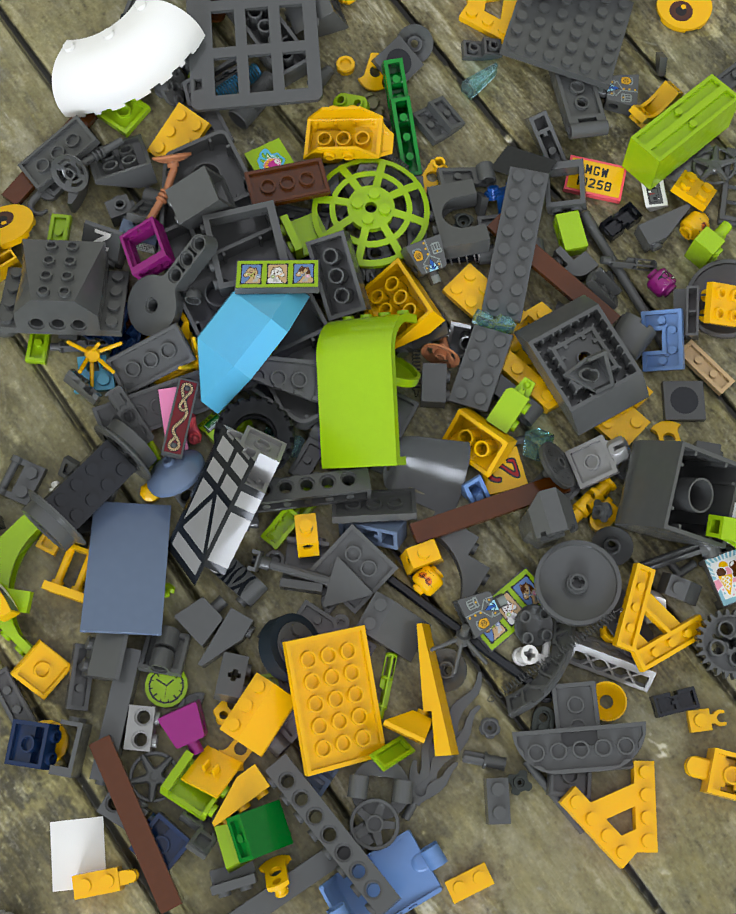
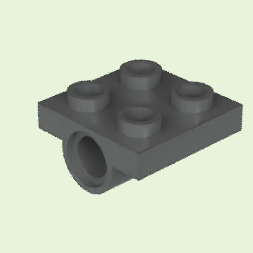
[138,625,191,677]

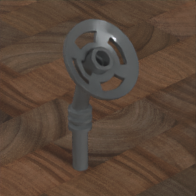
[51,137,124,193]

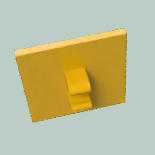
[181,745,243,799]

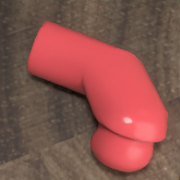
[188,413,202,445]

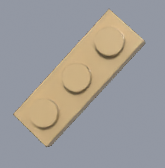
[684,339,735,396]

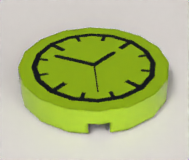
[145,671,189,708]

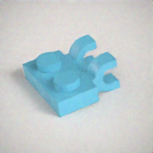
[74,355,116,394]

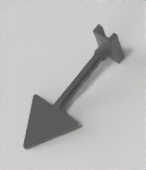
[247,549,373,607]

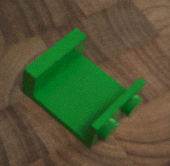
[226,800,293,864]

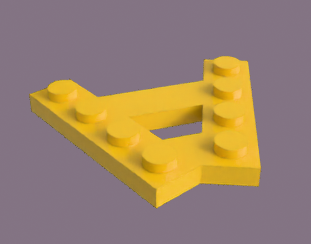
[459,0,517,44]
[612,563,704,672]
[558,761,658,869]

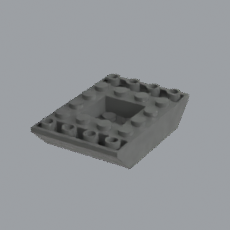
[514,295,649,436]

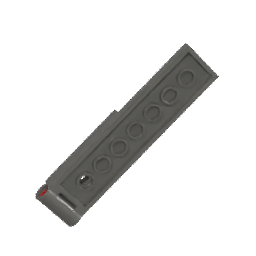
[548,71,609,139]

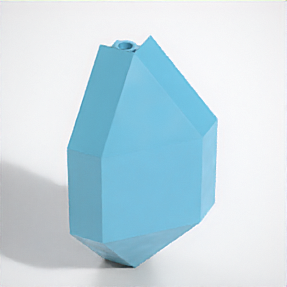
[197,291,310,414]

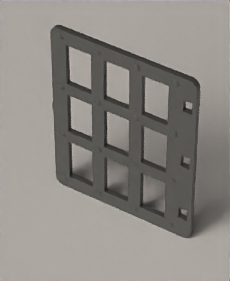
[186,0,323,112]

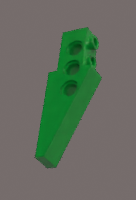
[381,58,422,176]

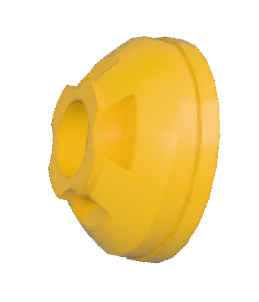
[596,681,627,722]

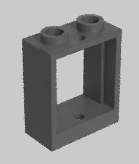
[545,158,587,216]

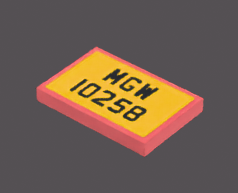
[562,155,627,204]

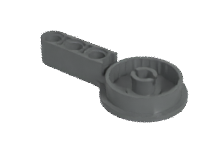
[127,234,218,336]

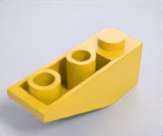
[212,764,271,827]

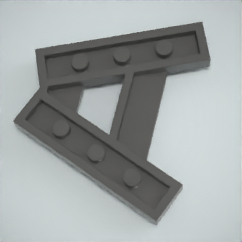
[337,166,427,246]

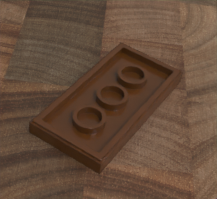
[244,157,331,206]

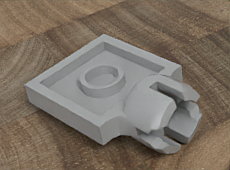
[565,434,631,490]

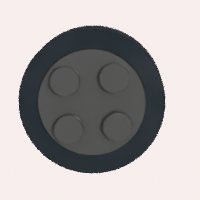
[258,613,318,682]

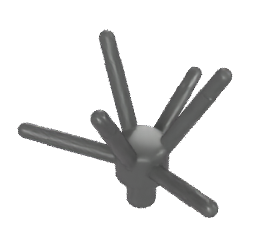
[430,624,488,674]

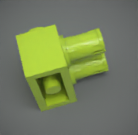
[684,221,732,269]

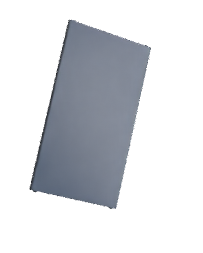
[80,502,171,636]

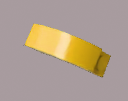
[628,80,684,129]

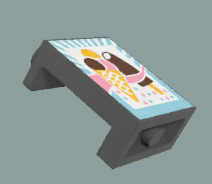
[698,546,736,610]

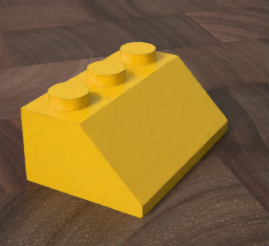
[442,408,517,477]
[220,672,293,757]

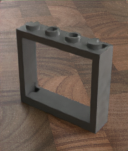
[200,200,288,297]

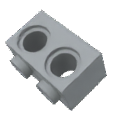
[123,704,161,752]

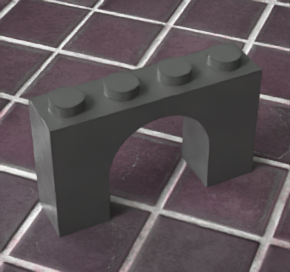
[427,179,490,260]

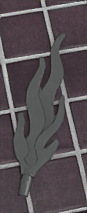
[401,672,482,821]

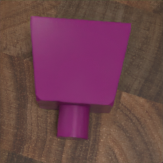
[158,699,208,755]

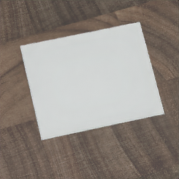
[50,816,106,892]

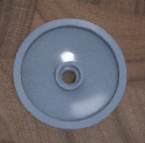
[147,449,205,498]

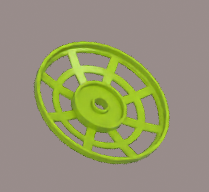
[311,158,430,269]

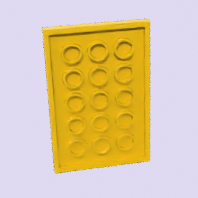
[282,625,385,777]

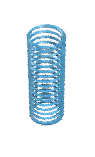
[216,63,262,95]

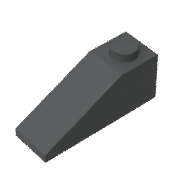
[524,110,567,161]
[634,203,691,253]
[198,608,256,668]

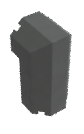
[518,487,579,549]

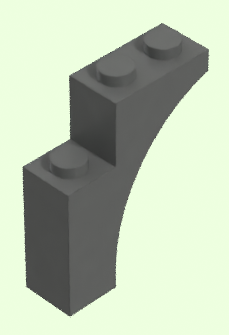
[433,511,490,599]

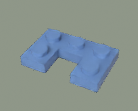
[641,308,685,372]

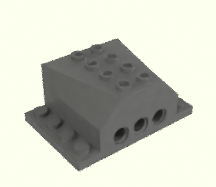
[0,239,130,337]

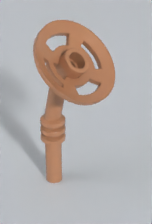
[146,152,192,219]
[421,337,460,368]

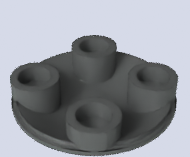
[514,604,553,647]

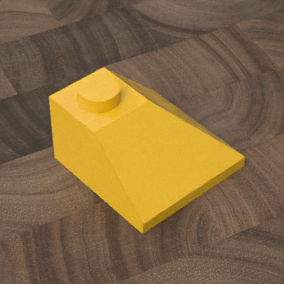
[382,708,432,744]

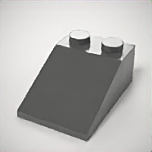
[356,591,431,663]

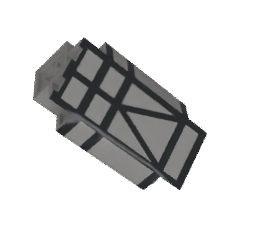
[168,424,287,586]

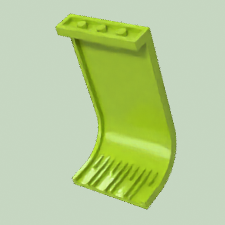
[316,310,417,469]

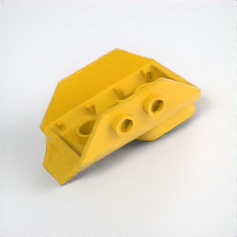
[303,105,394,163]

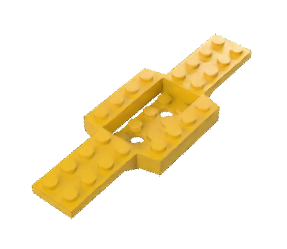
[442,263,650,445]

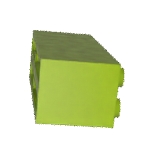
[622,74,736,190]

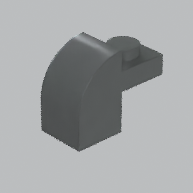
[552,246,599,282]

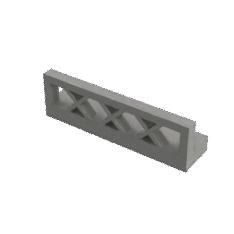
[569,631,657,692]

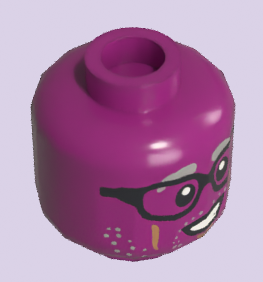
[647,268,677,298]

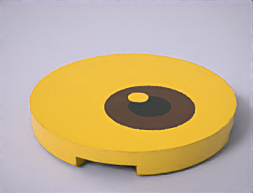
[656,0,712,33]
[0,204,36,249]

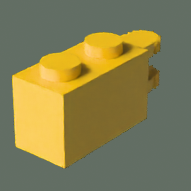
[72,865,140,900]

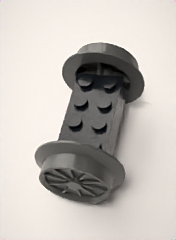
[21,419,157,552]

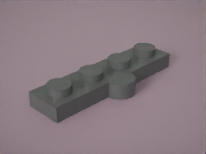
[296,599,377,657]

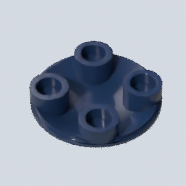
[110,325,141,357]

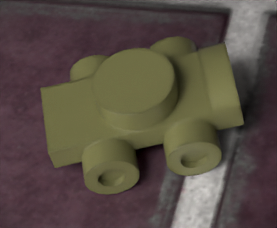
[363,92,385,116]

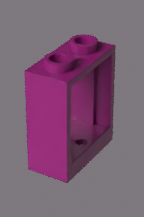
[119,217,176,280]

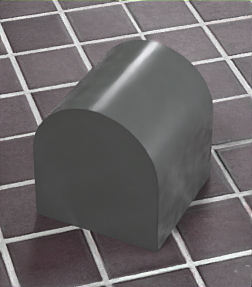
[614,440,736,549]

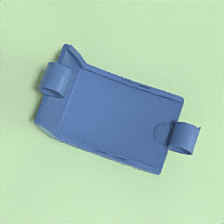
[319,830,448,914]

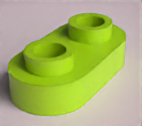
[333,93,370,110]

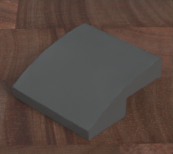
[413,95,465,146]

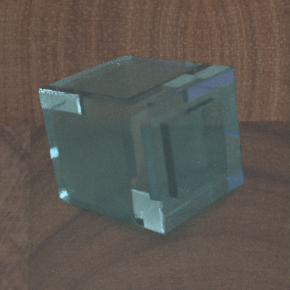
[523,428,554,461]

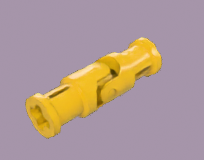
[573,478,617,524]

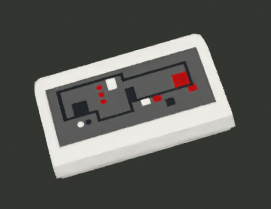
[641,180,669,212]

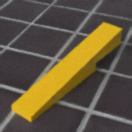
[417,623,459,756]

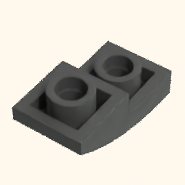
[461,37,503,61]

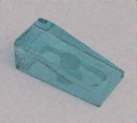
[461,63,498,99]

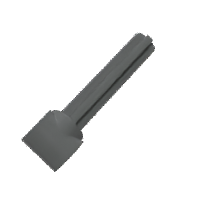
[640,544,722,570]

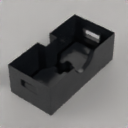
[598,201,643,243]
[649,686,700,718]

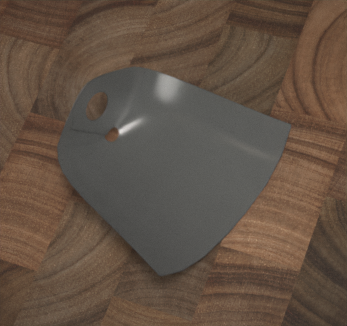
[383,436,471,513]

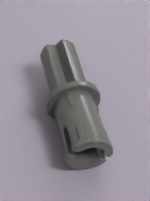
[462,750,507,771]

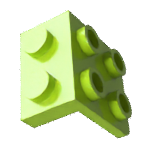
[280,213,326,260]

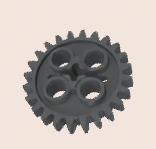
[694,609,736,680]

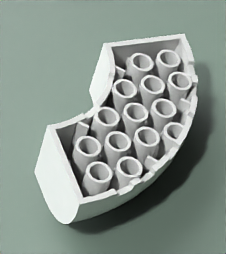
[52,0,205,117]

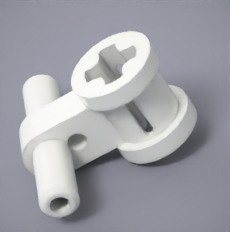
[512,640,551,674]

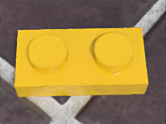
[444,862,495,904]

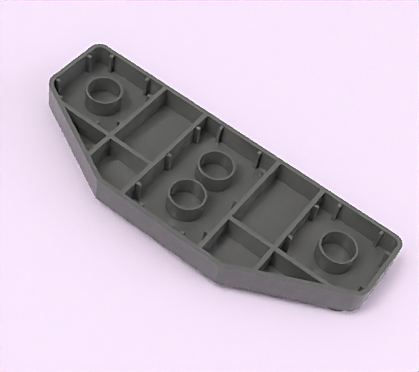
[158,130,327,430]

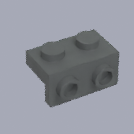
[209,860,258,898]

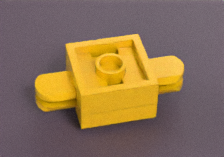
[684,748,736,801]

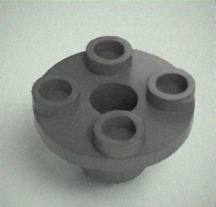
[154,67,186,107]

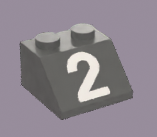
[82,220,126,269]

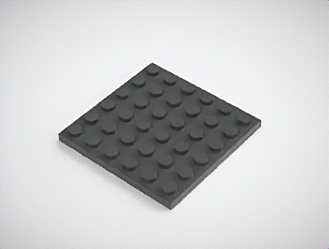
[499,0,634,90]

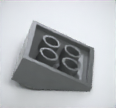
[87,134,158,189]

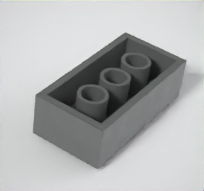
[306,230,371,321]

